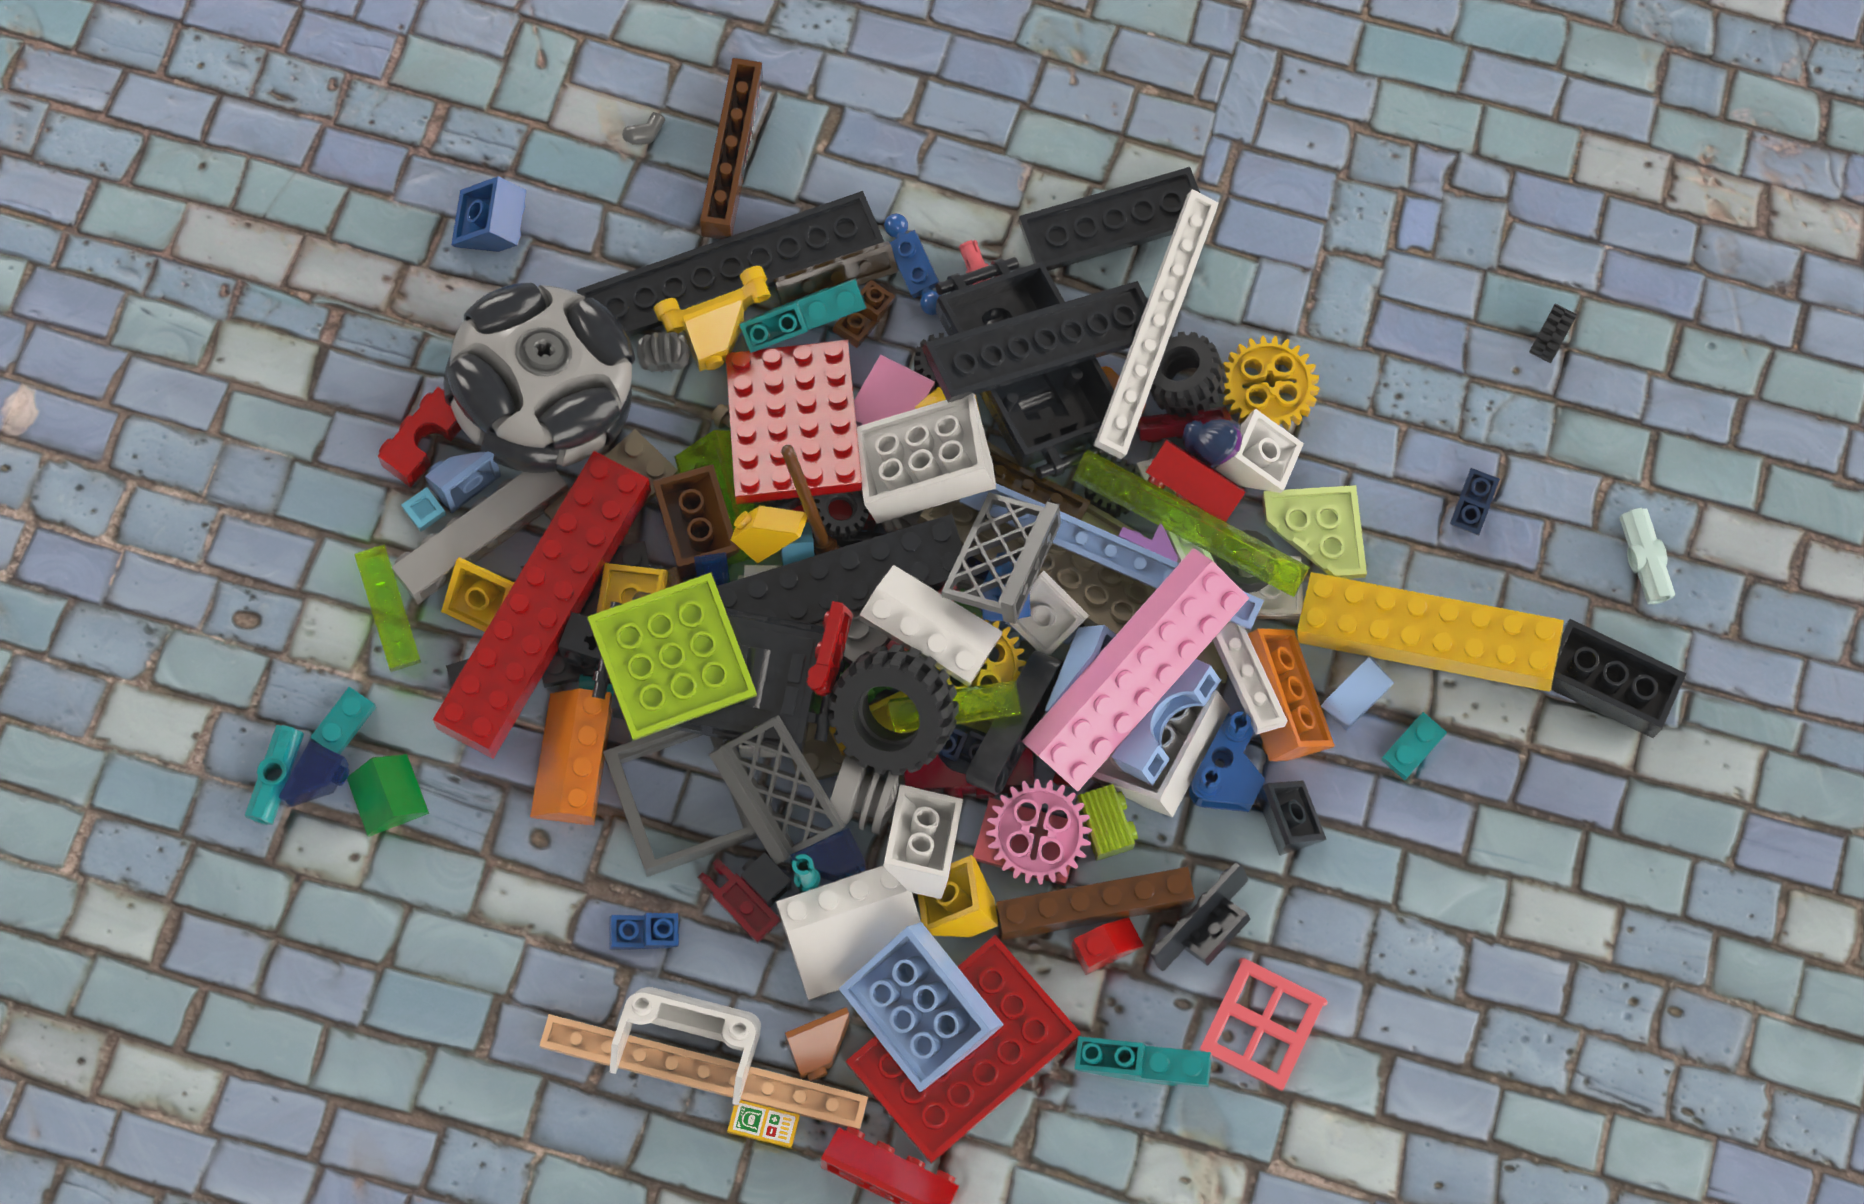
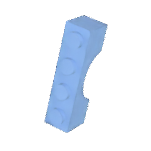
[1112,659,1221,785]

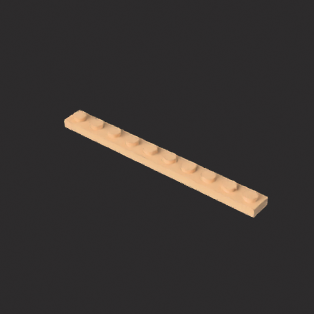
[539,1014,868,1131]

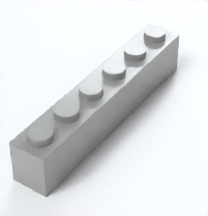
[392,470,569,605]

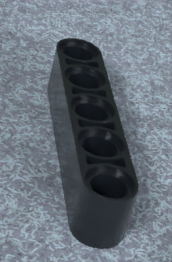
[966,651,1064,795]

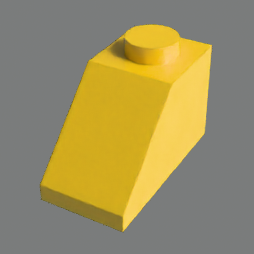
[731,506,807,564]

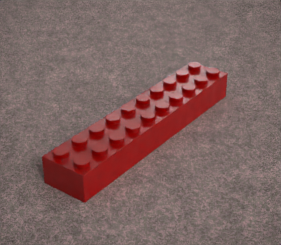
[432,451,651,759]

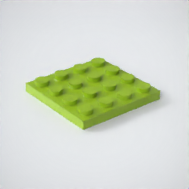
[587,573,757,741]

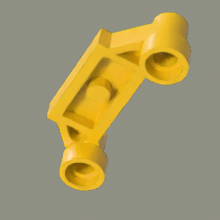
[653,266,771,334]

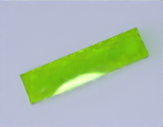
[354,544,422,672]
[888,680,1021,733]

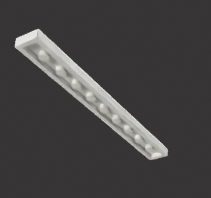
[1094,189,1219,459]
[1135,459,1288,735]

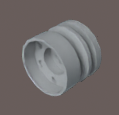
[827,755,899,835]

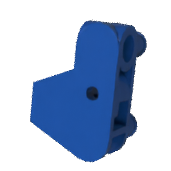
[1189,711,1266,812]

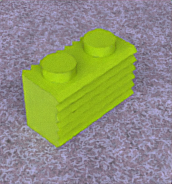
[1075,784,1138,861]

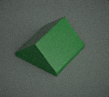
[346,754,430,837]

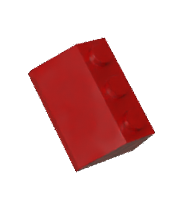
[1145,439,1246,525]

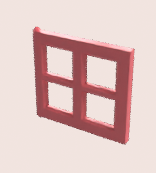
[1199,958,1328,1092]

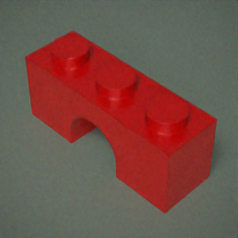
[378,386,462,488]

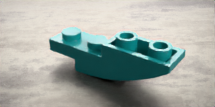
[739,278,866,353]
[1074,1036,1212,1087]

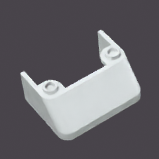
[609,987,761,1105]

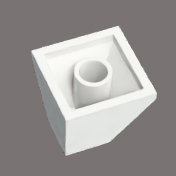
[1215,409,1304,493]

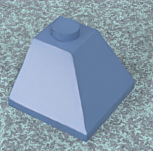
[425,451,501,513]

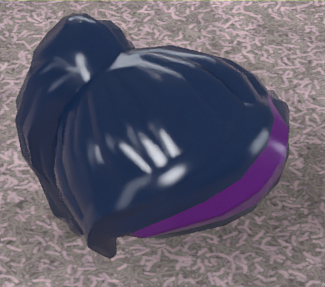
[1183,419,1242,469]

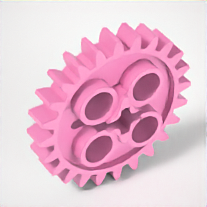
[986,779,1092,885]

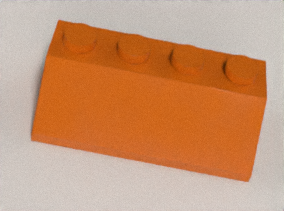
[1248,628,1335,761]
[530,688,613,826]

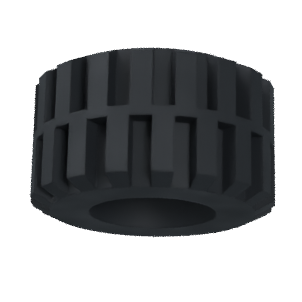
[1150,332,1227,417]

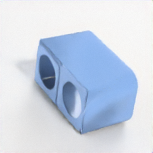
[1321,656,1394,731]

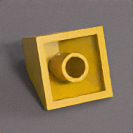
[683,294,744,372]
[918,855,998,937]

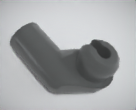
[622,112,665,145]

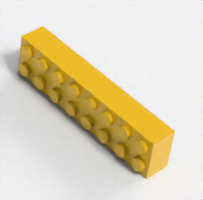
[1297,572,1564,692]

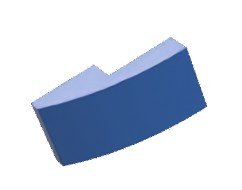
[609,913,679,950]

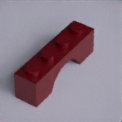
[904,747,1034,799]

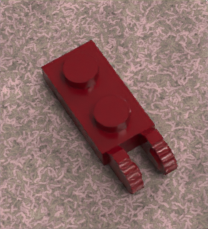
[697,858,781,944]

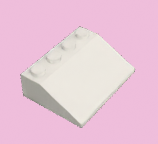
[857,393,996,524]
[1090,690,1230,817]
[776,866,921,1001]

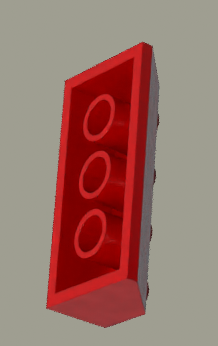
[821,1126,959,1204]

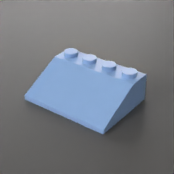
[839,922,1004,1092]

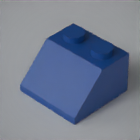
[451,176,526,252]

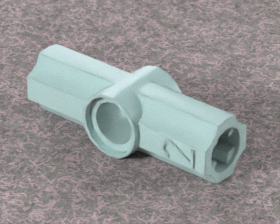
[1619,508,1675,605]

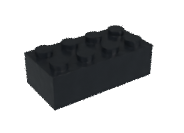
[1551,619,1687,738]

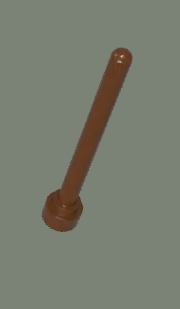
[781,445,839,556]

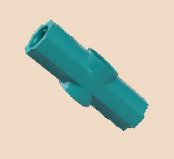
[245,725,304,825]

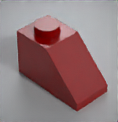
[1071,917,1144,975]

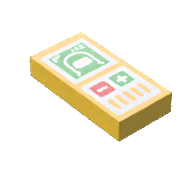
[727,1100,800,1149]

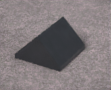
[1257,780,1326,856]

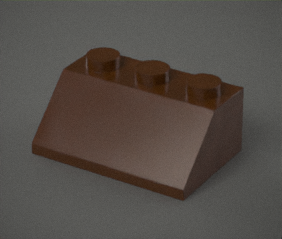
[653,464,739,579]

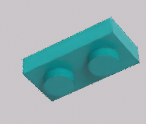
[310,687,376,758]
[1381,712,1447,781]

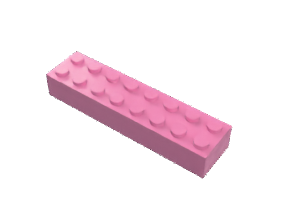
[1022,548,1249,791]

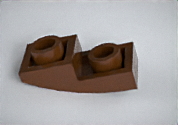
[833,280,896,348]

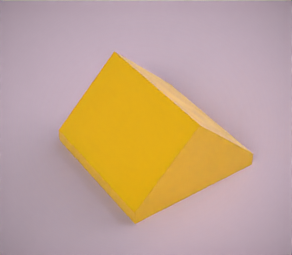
[441,557,514,632]

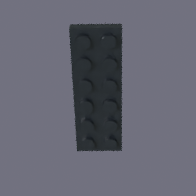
[1018,167,1200,271]

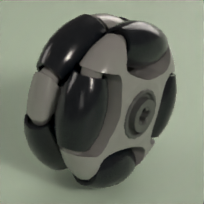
[443,283,635,473]

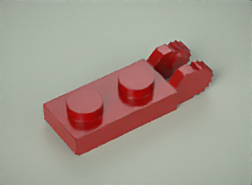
[807,601,853,697]

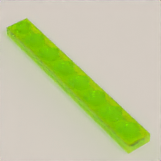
[1072,450,1310,597]

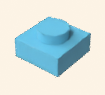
[401,487,446,532]

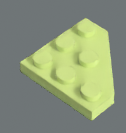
[1262,485,1367,579]

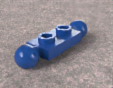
[884,213,941,315]

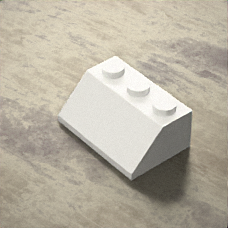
[883,784,963,899]

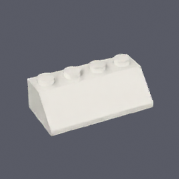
[859,565,1003,687]

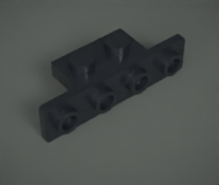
[1151,862,1251,971]

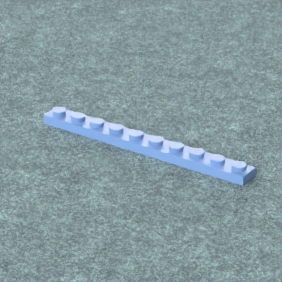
[959,483,1264,631]

